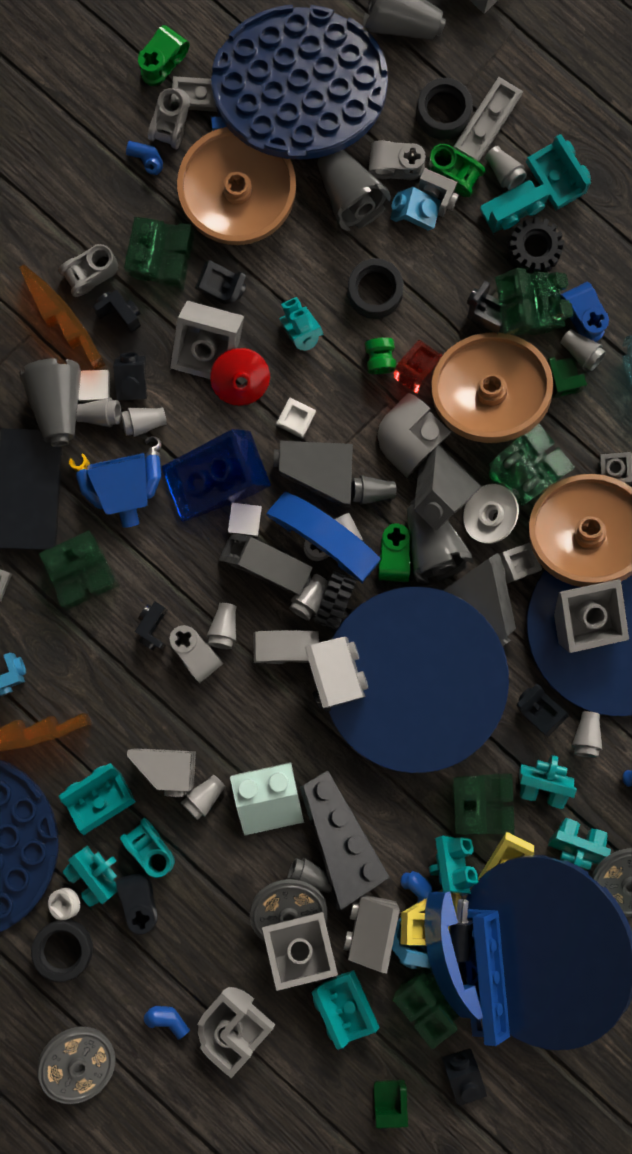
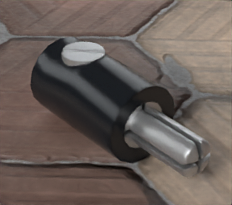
[449,899,473,962]

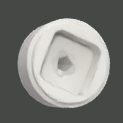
[48,888,80,921]

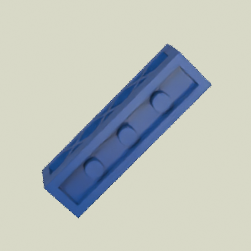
[462,909,510,1046]

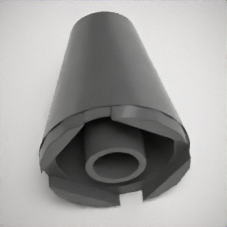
[362,0,446,40]
[317,150,391,231]
[20,358,81,447]
[406,499,473,584]

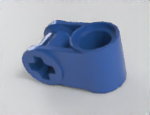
[559,282,609,342]

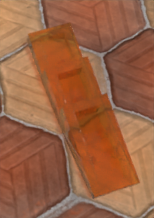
[19,265,105,370]
[0,713,92,752]

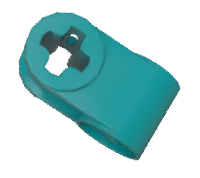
[120,817,175,878]

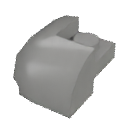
[377,393,451,478]
[197,987,275,1078]

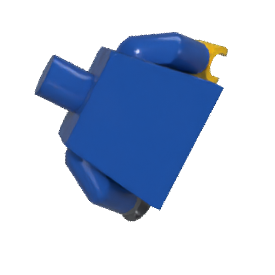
[69,437,162,528]

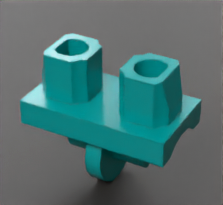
[279,297,324,351]
[519,755,577,809]
[548,818,611,870]
[429,836,479,896]
[63,846,118,907]

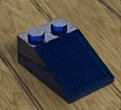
[161,429,271,521]

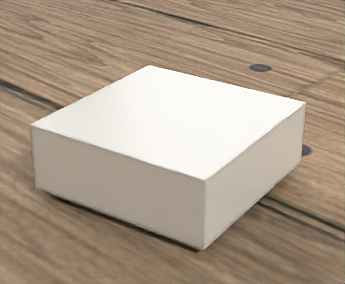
[79,370,110,402]
[276,398,316,439]
[228,503,262,537]

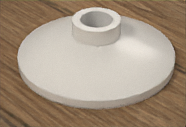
[463,484,519,544]

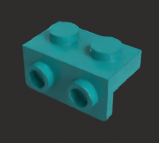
[526,134,591,210]
[480,180,550,233]
[58,763,136,835]
[312,970,380,1050]

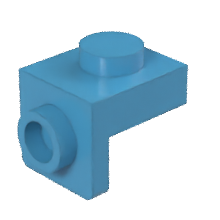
[390,187,441,230]
[0,653,27,697]
[392,918,431,969]

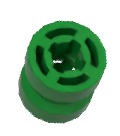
[365,338,397,374]

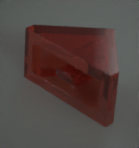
[393,340,443,394]

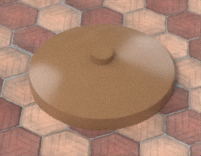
[177,127,296,245]
[432,332,553,443]
[529,474,632,587]

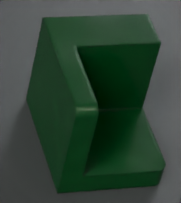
[547,357,587,399]
[374,1080,408,1128]

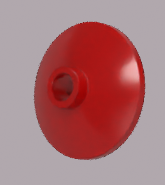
[210,348,270,406]

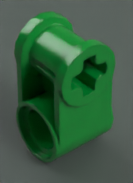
[138,25,190,86]
[427,144,485,197]
[378,523,410,582]

